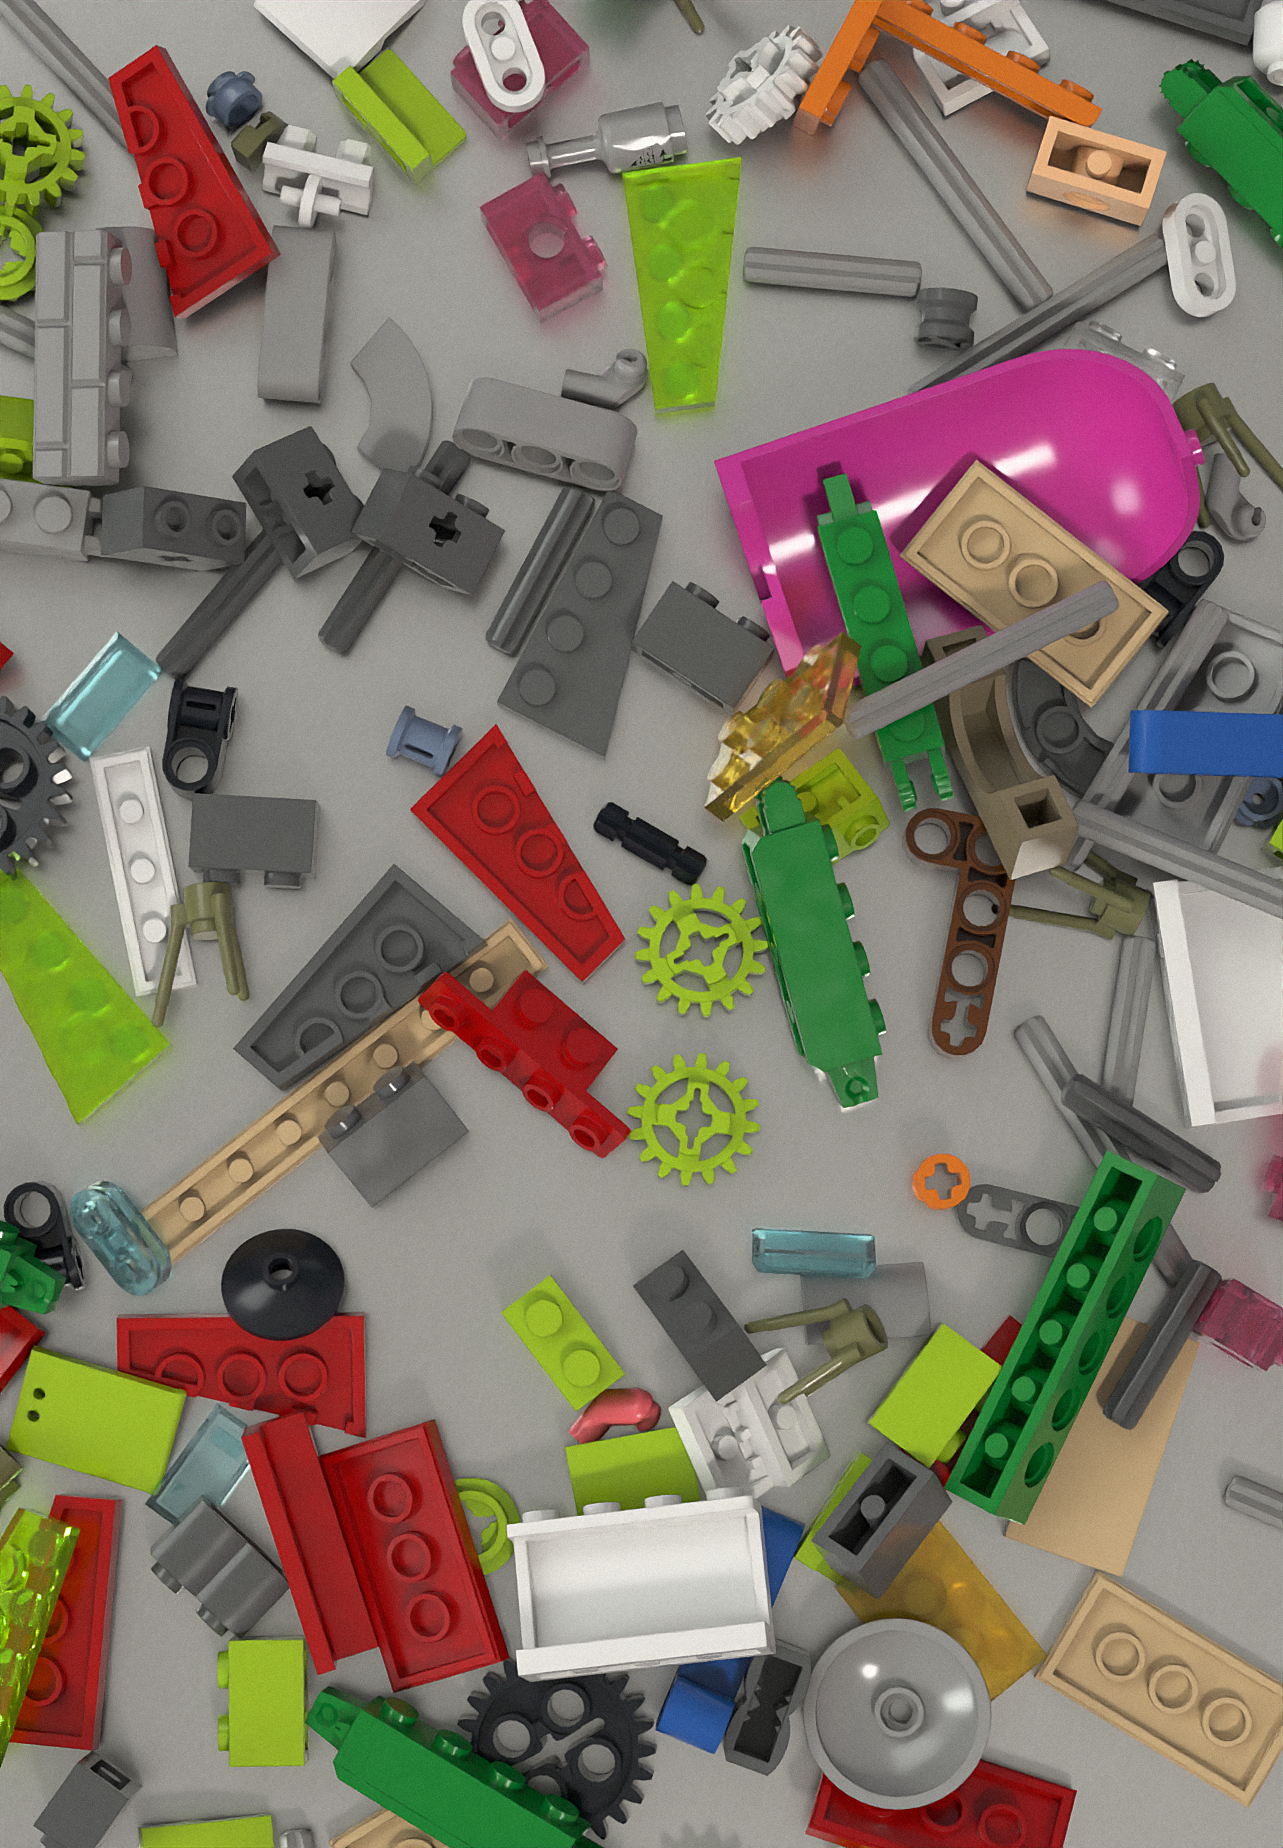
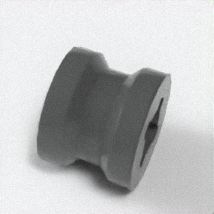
[914,288,978,349]

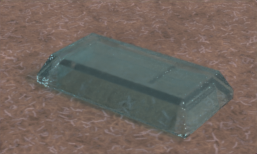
[38,631,163,763]
[752,1228,876,1279]
[145,1403,249,1524]

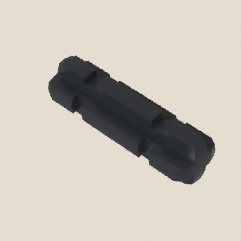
[593,802,707,885]

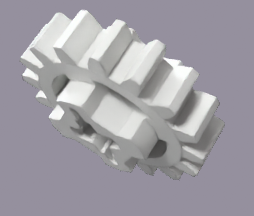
[706,25,823,145]

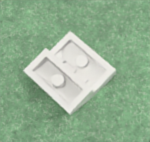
[253,0,426,79]
[902,0,1050,116]
[668,1348,831,1499]

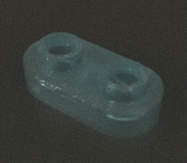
[70,1180,172,1296]

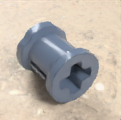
[386,705,463,778]

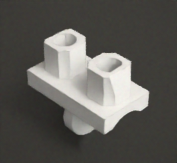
[263,125,373,228]

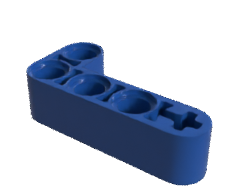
[1128,710,1283,778]
[655,1505,805,1755]

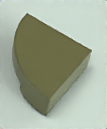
[231,111,288,173]

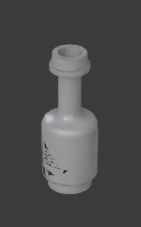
[526,102,688,179]

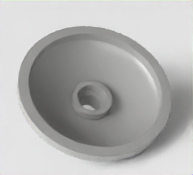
[803,1618,992,1809]

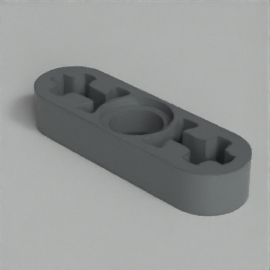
[955,1184,1079,1259]

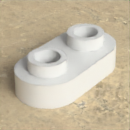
[462,0,545,113]
[1162,193,1236,317]

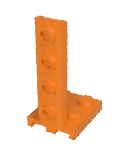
[792,0,1102,136]

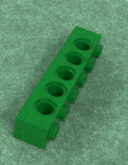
[944,1151,1186,1525]

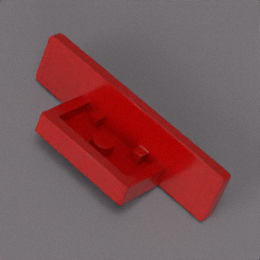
[418,969,631,1158]

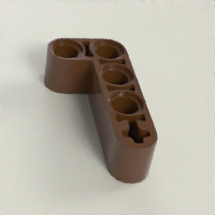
[902,808,1016,1059]

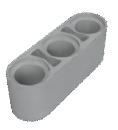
[257,225,336,403]
[452,377,638,491]

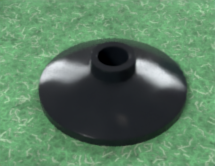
[221,1229,345,1341]

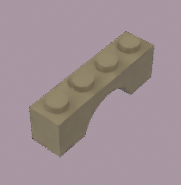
[921,625,1079,880]

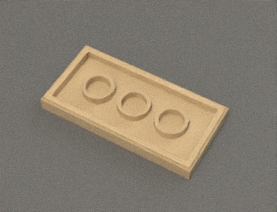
[900,460,1169,709]
[1003,1317,1200,1577]
[1034,1570,1283,1808]

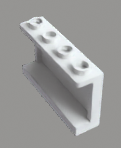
[1146,866,1283,1129]
[506,1487,776,1682]

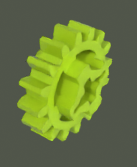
[0,84,85,217]
[635,884,768,1018]
[627,1053,760,1187]

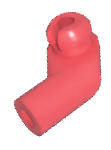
[567,1387,661,1444]

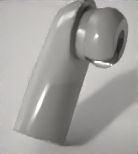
[561,349,648,408]
[1206,453,1266,541]

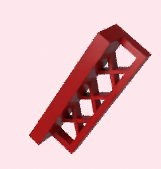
[241,1409,379,1675]

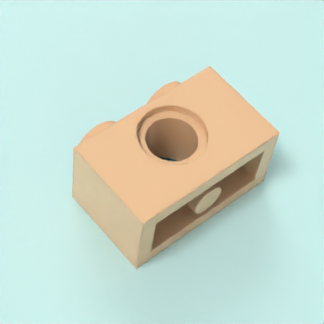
[1026,116,1167,226]

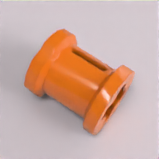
[912,1154,971,1210]

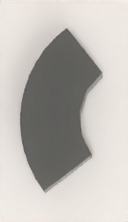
[1012,657,1114,799]

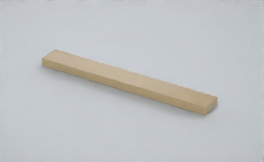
[125,919,549,1272]

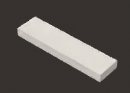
[89,746,199,998]

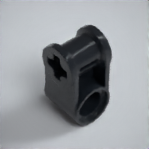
[1136,531,1224,649]
[162,678,238,801]
[4,1181,86,1291]

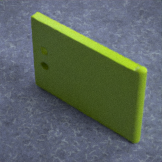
[6,1345,187,1496]

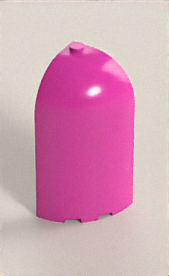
[714,349,1205,705]

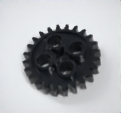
[0,696,73,881]
[457,1657,657,1840]

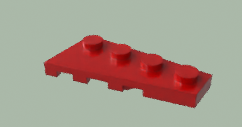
[108,45,281,319]
[410,724,626,984]
[116,1312,367,1438]
[0,1494,122,1751]

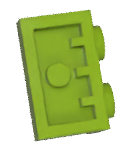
[739,748,890,866]

